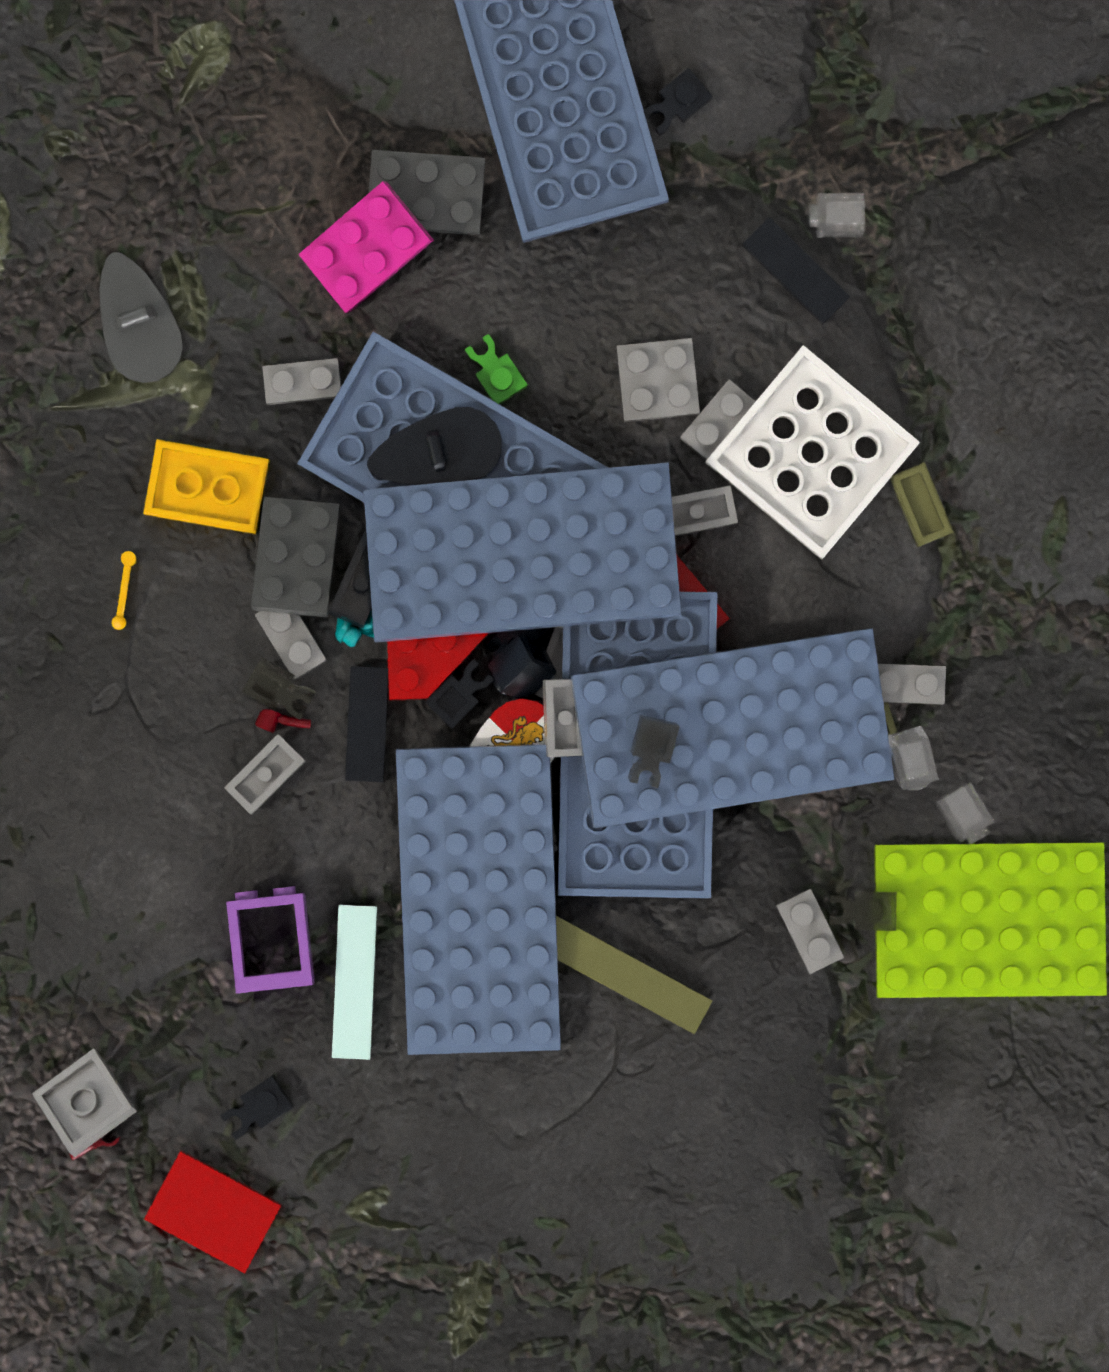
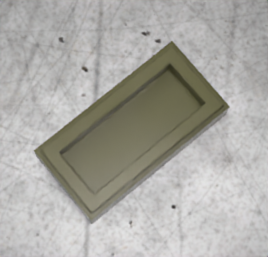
[889,462,954,548]

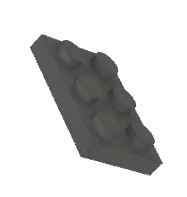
[369,150,485,235]
[251,497,340,617]

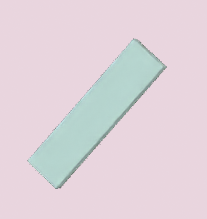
[332,905,377,1060]

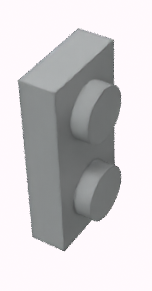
[262,358,341,405]
[680,379,756,460]
[672,485,738,536]
[255,611,327,680]
[878,664,946,705]
[543,678,583,757]
[224,734,306,815]
[776,889,844,974]

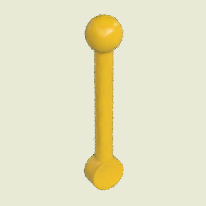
[111,551,137,630]

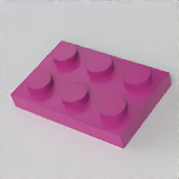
[298,181,434,313]

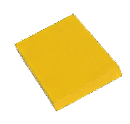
[143,439,270,535]

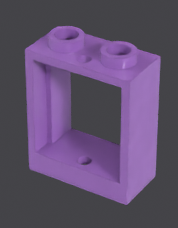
[226,886,315,994]

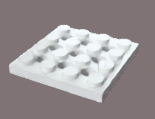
[705,345,920,560]

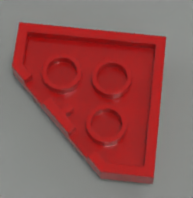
[387,633,489,701]

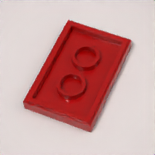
[144,1150,282,1274]

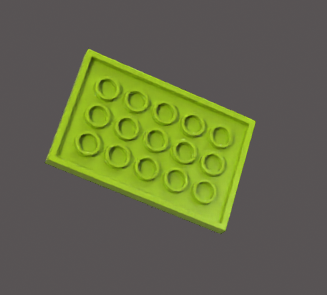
[874,843,1107,998]

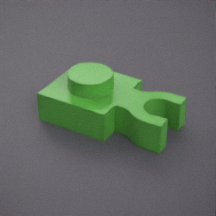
[465,334,528,405]

